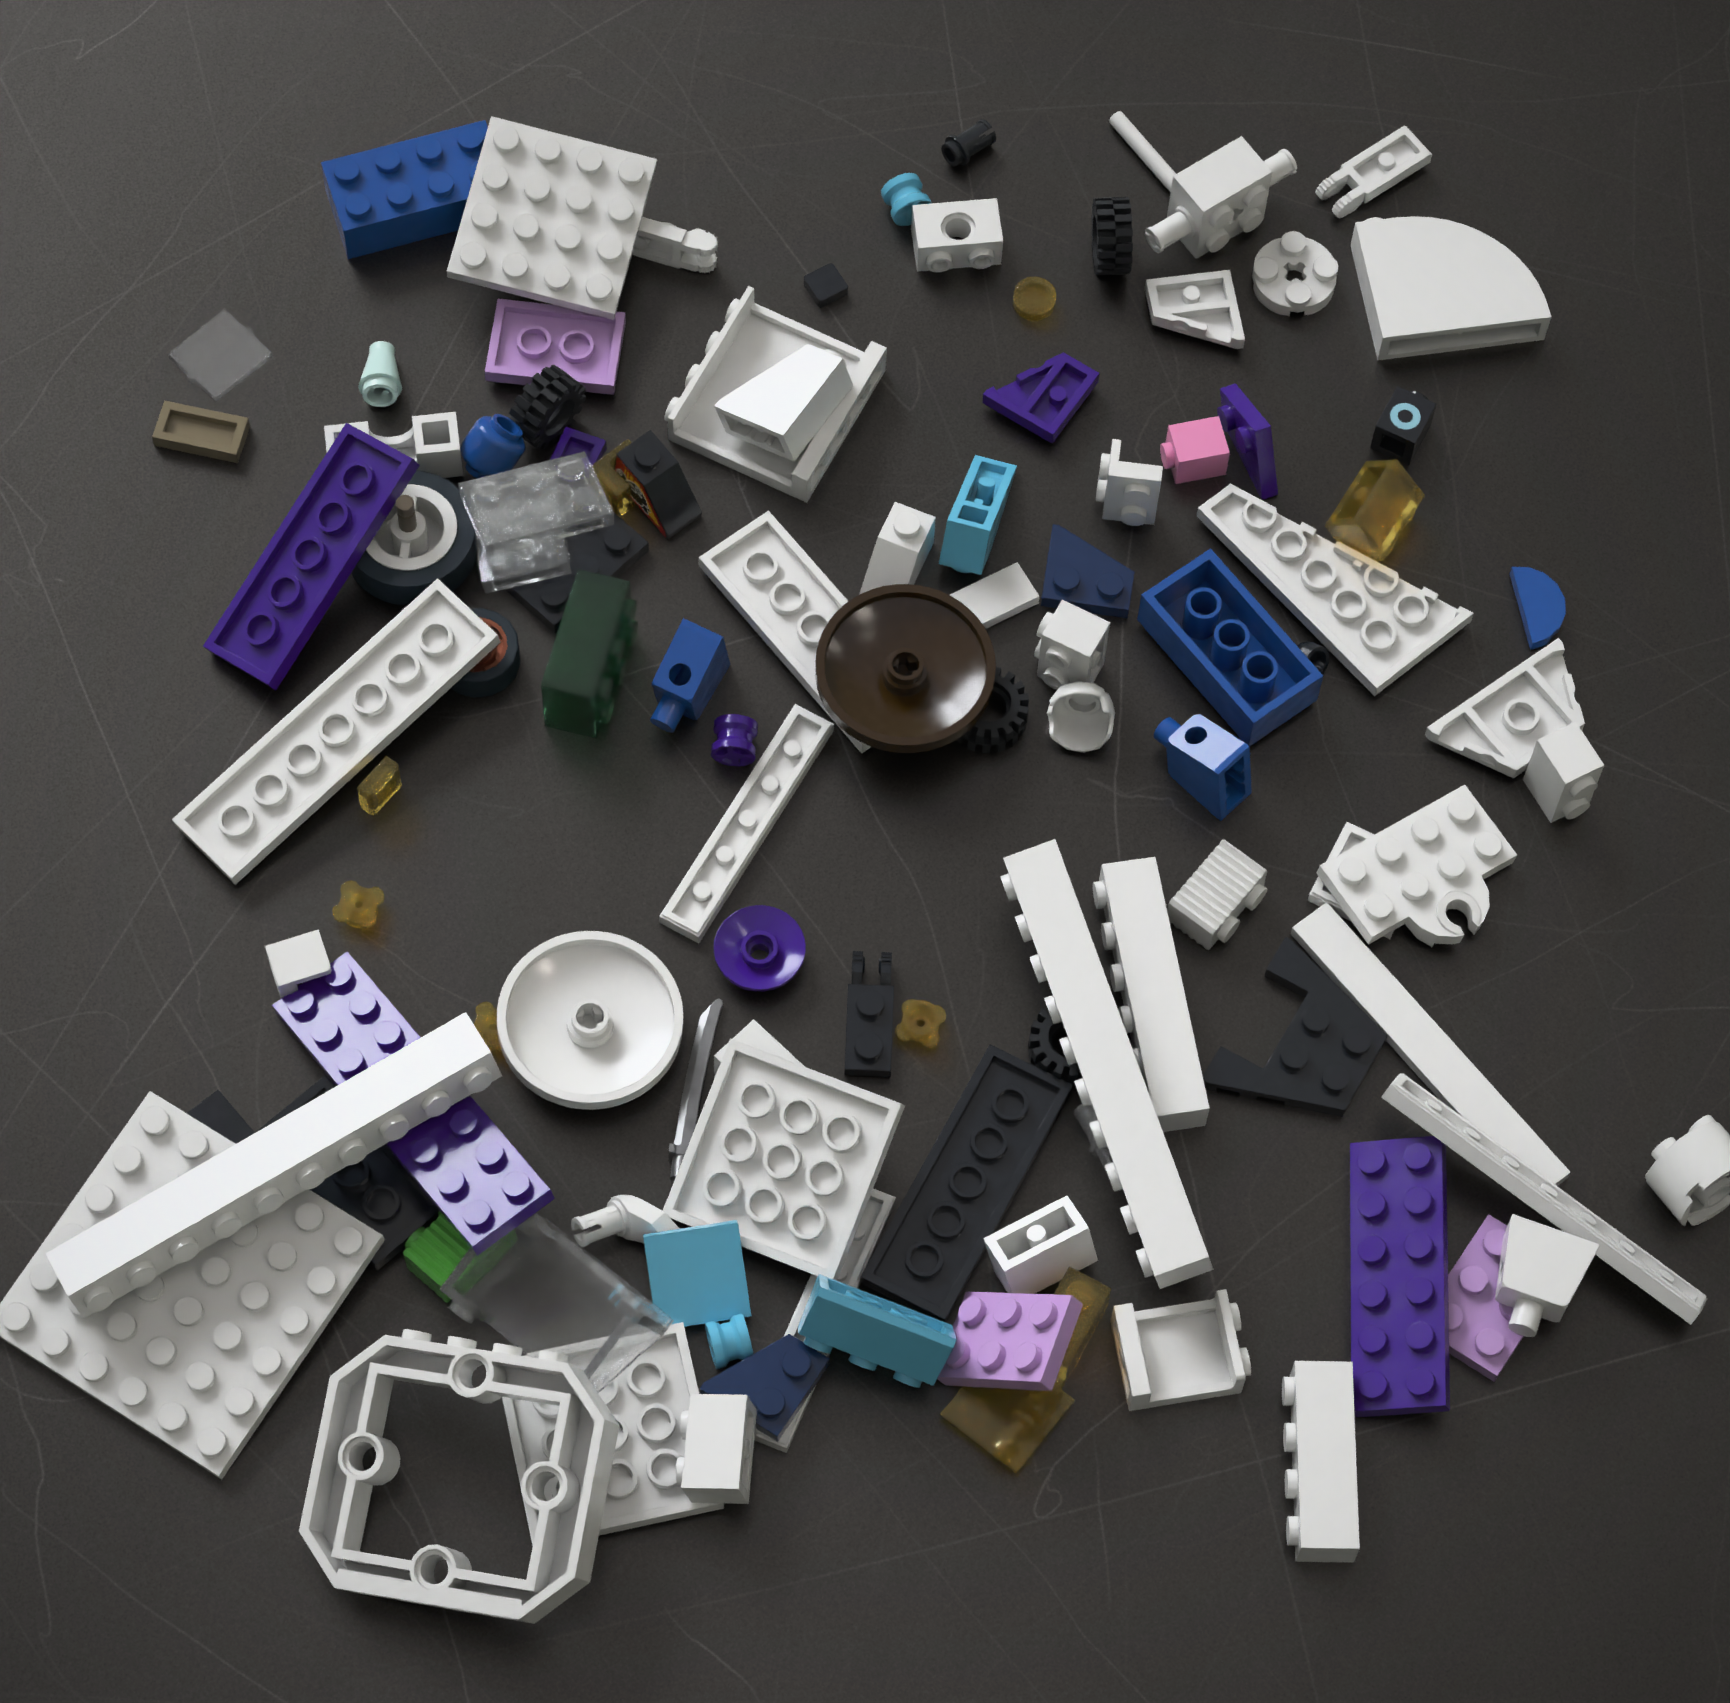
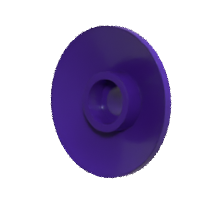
[714,905,806,992]

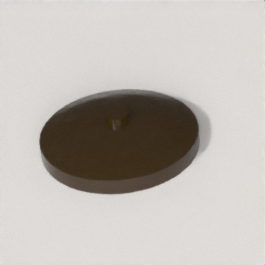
[815,584,996,753]

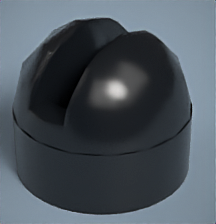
[1297,642,1329,675]

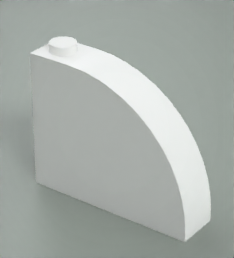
[1350,216,1551,360]

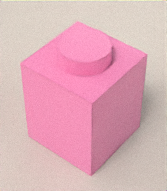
[1160,416,1230,484]

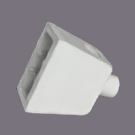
[1495,1214,1599,1337]

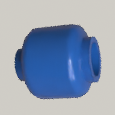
[460,414,525,481]

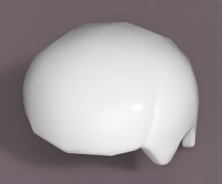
[1047,681,1115,753]

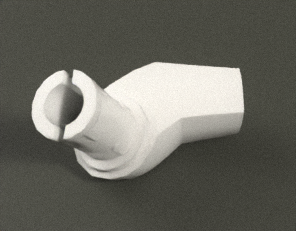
[571,1195,680,1247]

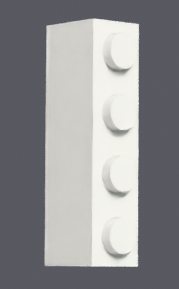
[1282,1361,1360,1562]

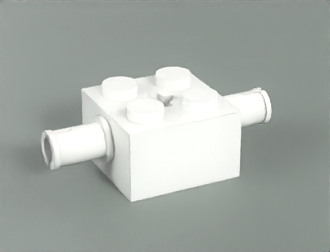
[1145,136,1297,259]

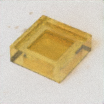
[357,756,402,816]

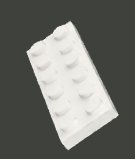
[699,510,871,753]

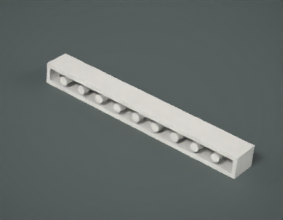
[1000,839,1214,1289]
[46,1012,502,1319]

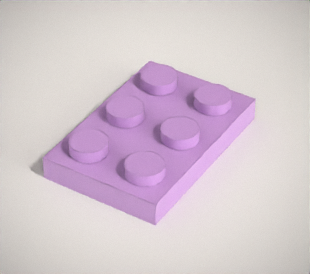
[485,299,626,395]
[1448,1214,1524,1382]
[937,1292,1083,1391]

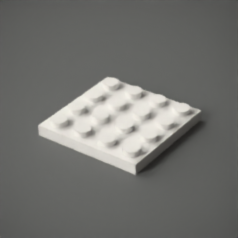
[447,116,657,320]
[663,1038,905,1281]
[502,1322,724,1547]

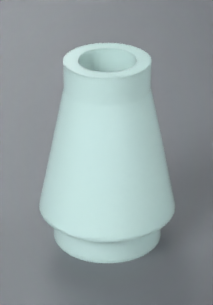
[358,341,402,407]

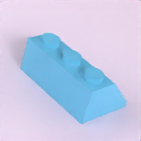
[798,1274,957,1388]

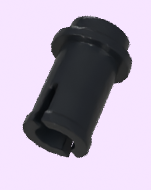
[941,119,996,167]

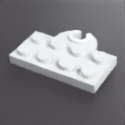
[1316,785,1517,947]

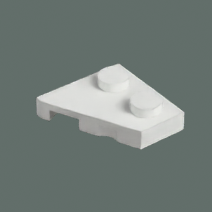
[1145,270,1245,349]

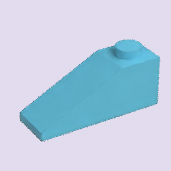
[939,455,1017,575]

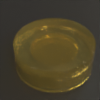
[1013,277,1056,321]

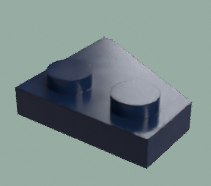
[1040,524,1134,618]
[699,1334,830,1442]

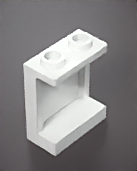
[1110,1289,1251,1411]

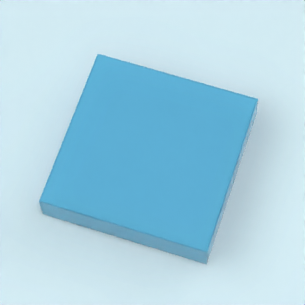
[643,1220,751,1328]

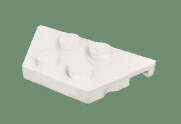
[1425,638,1585,778]

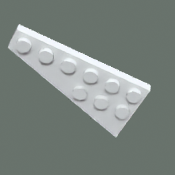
[1197,483,1474,696]

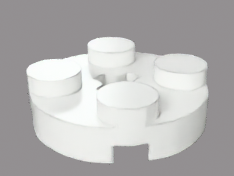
[1252,231,1339,316]

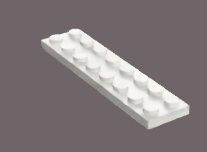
[172,578,501,885]

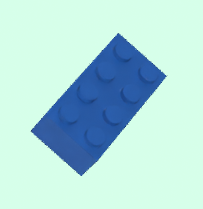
[321,120,488,259]
[1137,548,1323,746]

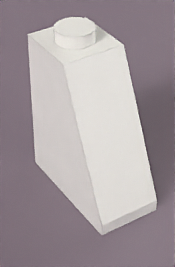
[714,344,853,462]

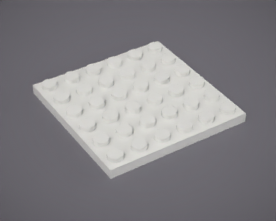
[0,1091,385,1480]

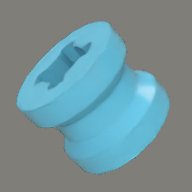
[881,173,932,226]
[705,1314,753,1369]

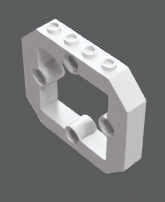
[299,1329,619,1624]

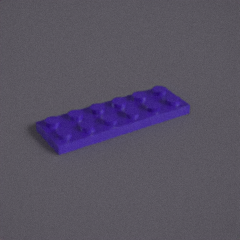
[203,423,420,690]
[1350,1136,1450,1417]

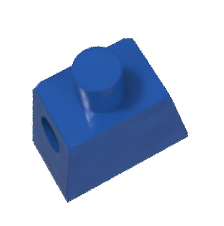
[650,618,730,733]
[1154,714,1252,821]

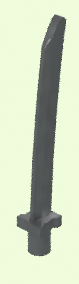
[669,998,723,1182]

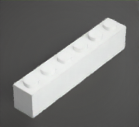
[1093,857,1210,1132]

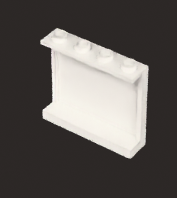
[664,286,887,503]

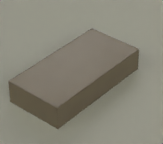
[152,400,250,463]

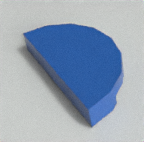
[1510,567,1566,650]

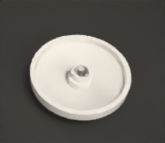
[497,931,683,1110]

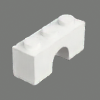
[324,412,463,478]

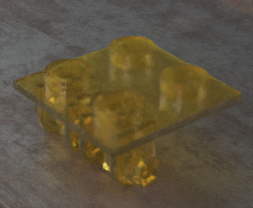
[940,1376,1075,1473]

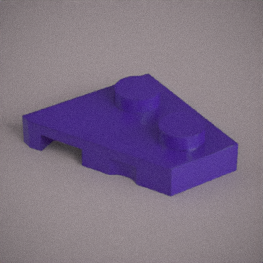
[982,352,1100,443]

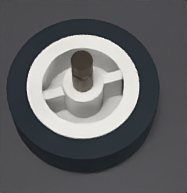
[351,470,477,605]

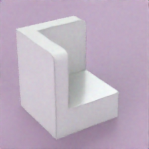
[265,930,331,998]

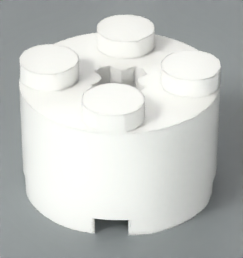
[1645,1115,1730,1226]

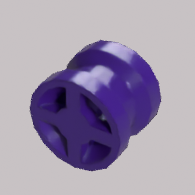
[711,714,758,766]

